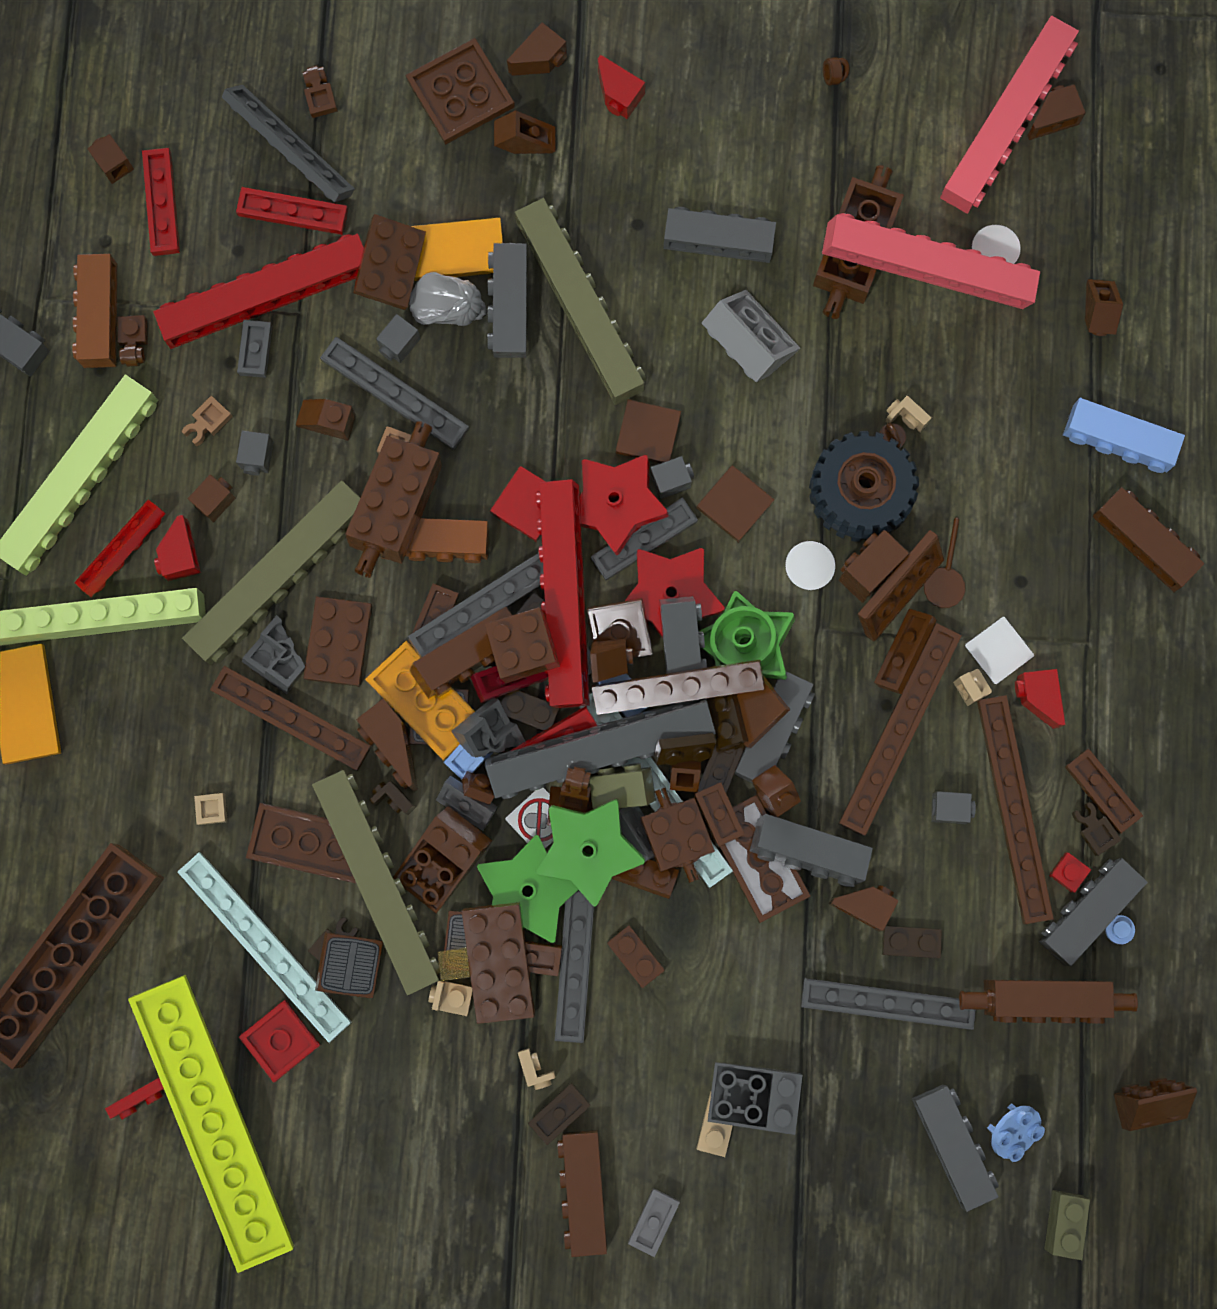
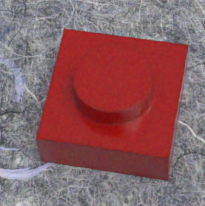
[1049,852,1091,893]

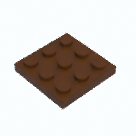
[405,38,515,145]

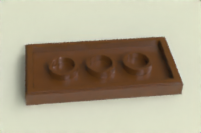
[858,530,944,641]
[246,803,357,884]

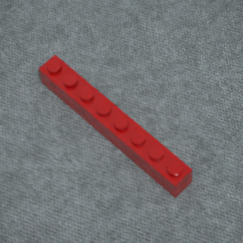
[153,233,364,349]
[536,479,590,708]

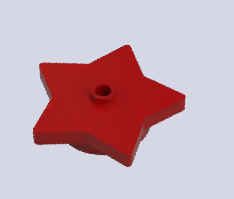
[580,455,669,555]
[625,548,724,638]

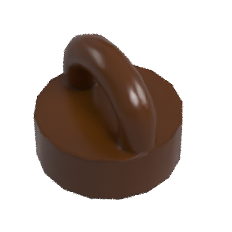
[823,57,850,86]
[879,423,906,450]

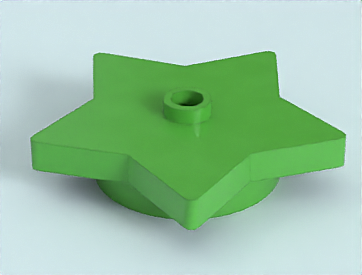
[699,591,795,680]
[536,799,645,907]
[477,835,579,943]

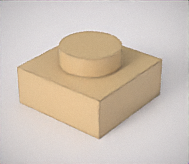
[194,793,227,825]

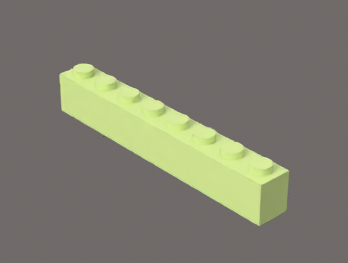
[0,374,158,576]
[0,588,206,645]

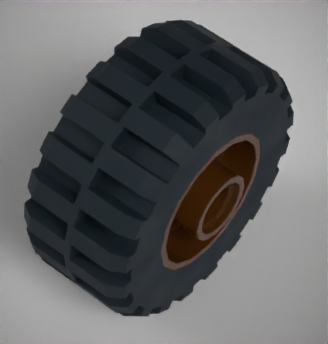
[809,431,919,542]

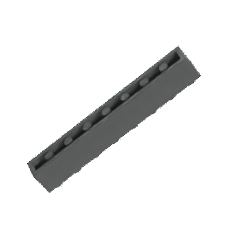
[485,699,716,799]

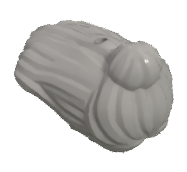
[409,272,487,326]

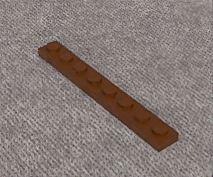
[838,623,962,837]
[977,695,1054,924]

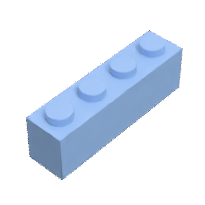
[1063,398,1185,473]

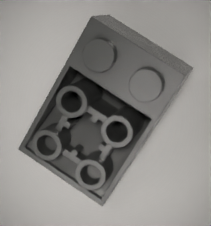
[707,1062,803,1135]

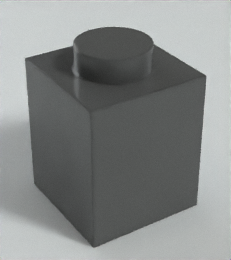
[376,314,421,363]
[236,431,274,476]
[650,456,694,499]
[931,792,976,824]

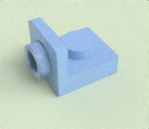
[444,744,493,780]

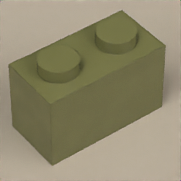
[589,763,656,809]
[1045,1190,1090,1260]

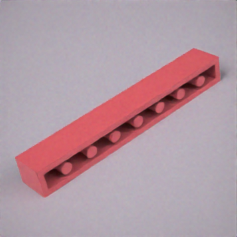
[940,15,1079,214]
[822,213,1040,309]

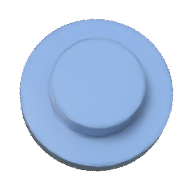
[1105,915,1135,944]

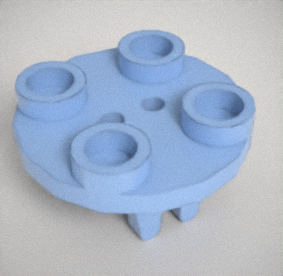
[987,1103,1045,1162]

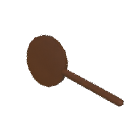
[924,517,965,608]

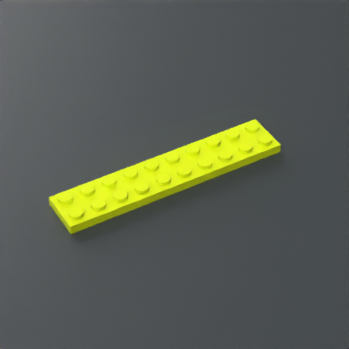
[128,975,294,1273]

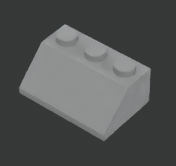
[702,290,800,382]

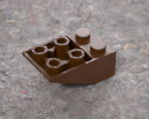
[356,698,418,792]
[393,806,492,914]
[1114,1078,1197,1131]

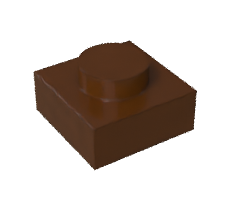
[462,771,495,805]

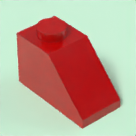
[598,55,645,119]
[154,515,201,581]
[1015,669,1065,729]

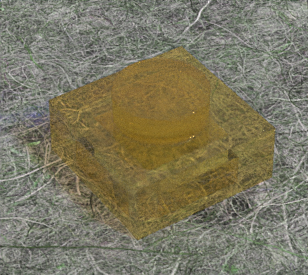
[438,948,470,981]

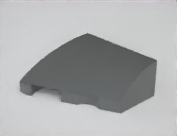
[242,615,305,695]
[451,698,525,758]

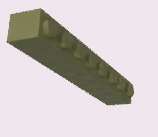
[515,198,646,405]
[182,480,360,665]
[312,770,442,996]

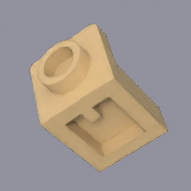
[885,396,931,432]
[953,669,992,706]
[428,980,473,1016]
[518,1048,556,1090]

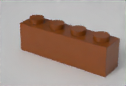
[72,254,117,368]
[381,518,489,563]

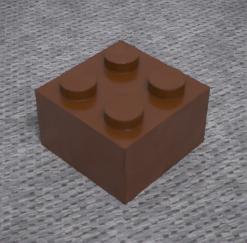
[839,530,909,603]
[485,607,560,683]

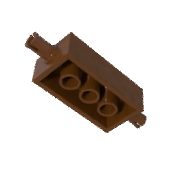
[813,165,904,319]
[345,421,442,578]
[959,980,1138,1024]

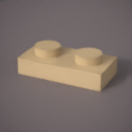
[696,1091,733,1157]

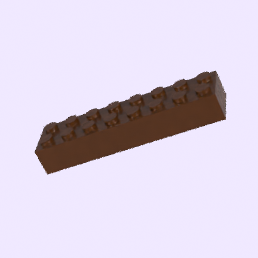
[0,843,164,1069]

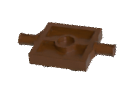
[640,787,715,883]

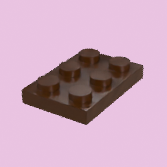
[353,214,426,310]
[303,596,372,687]

